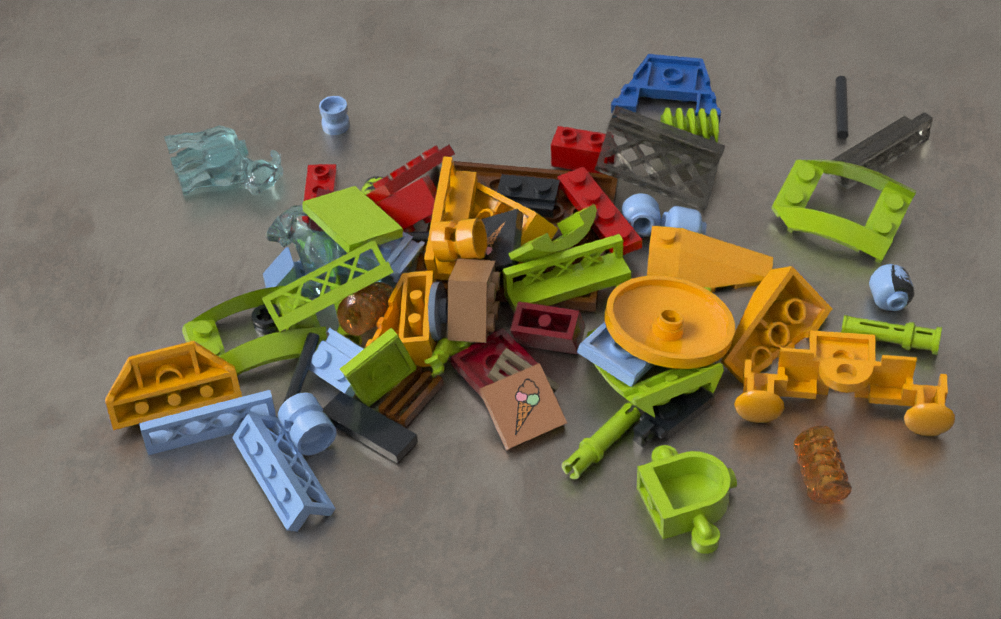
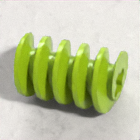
[660,107,719,145]

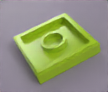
[340,328,417,407]

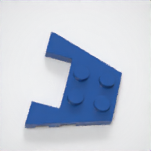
[611,54,721,123]

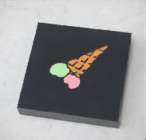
[474,209,524,273]

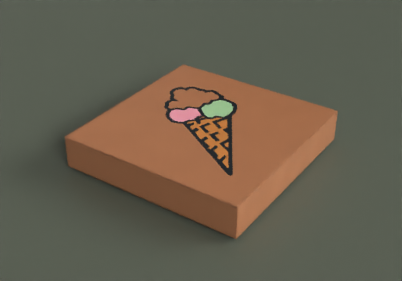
[479,363,567,451]

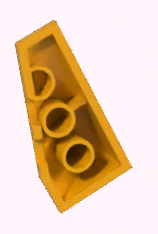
[471,182,558,264]
[647,226,773,292]
[720,266,833,383]

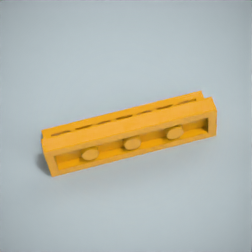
[424,157,478,280]

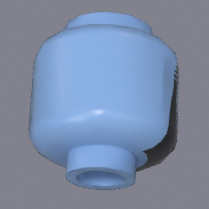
[869,264,915,311]

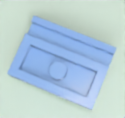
[358,232,425,283]
[309,328,364,397]

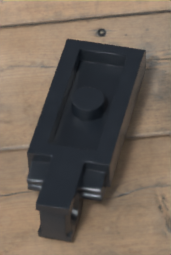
[633,386,714,448]

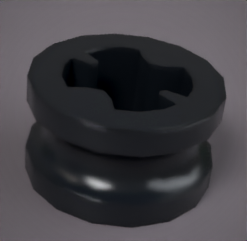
[251,304,280,335]

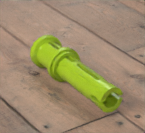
[841,315,942,355]

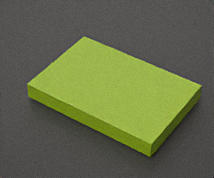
[303,186,403,253]

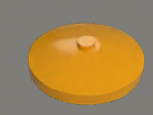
[605,275,735,369]

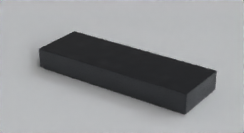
[323,391,418,463]

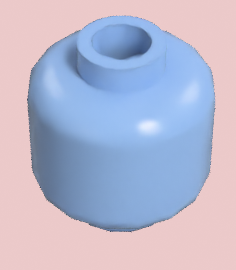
[621,193,661,238]
[660,206,707,235]

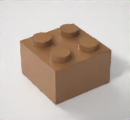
[448,259,500,343]

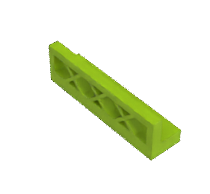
[503,234,631,314]
[262,240,393,332]

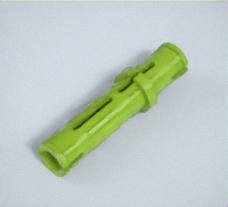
[562,403,641,479]

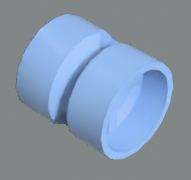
[278,392,337,456]

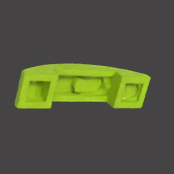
[509,204,597,262]

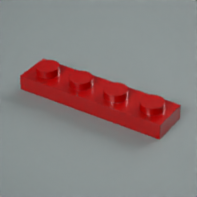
[366,144,455,204]
[557,167,642,255]

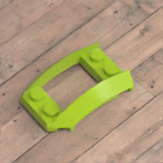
[771,159,916,263]
[182,283,327,376]
[586,328,724,418]

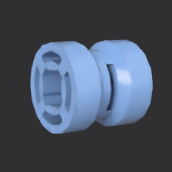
[319,96,350,135]

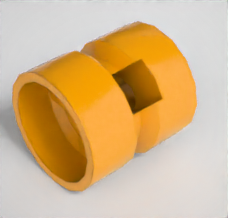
[431,218,487,262]

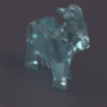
[164,125,284,196]
[266,205,387,303]

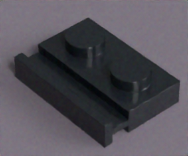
[497,174,560,218]

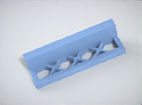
[139,390,276,455]
[232,413,336,532]

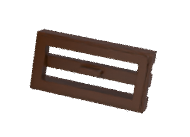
[379,365,444,427]

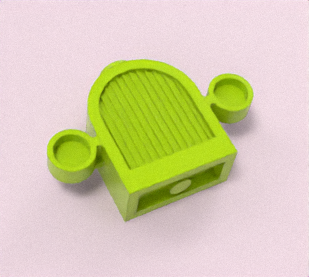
[637,445,737,554]

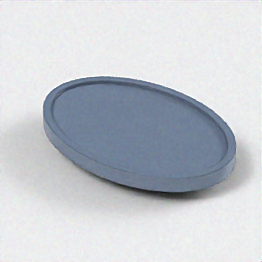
[428,282,448,341]

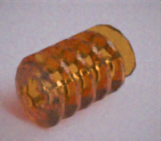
[337,282,394,336]
[793,425,852,504]

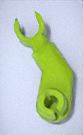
[424,337,474,377]

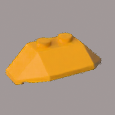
[105,341,242,430]

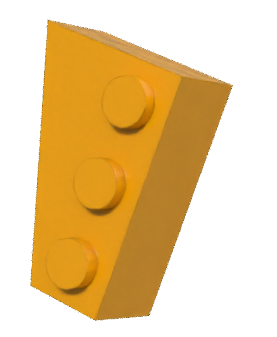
[365,270,437,367]

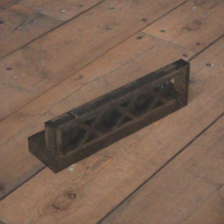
[827,112,933,189]

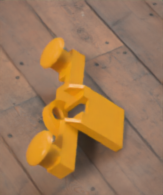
[734,330,955,436]

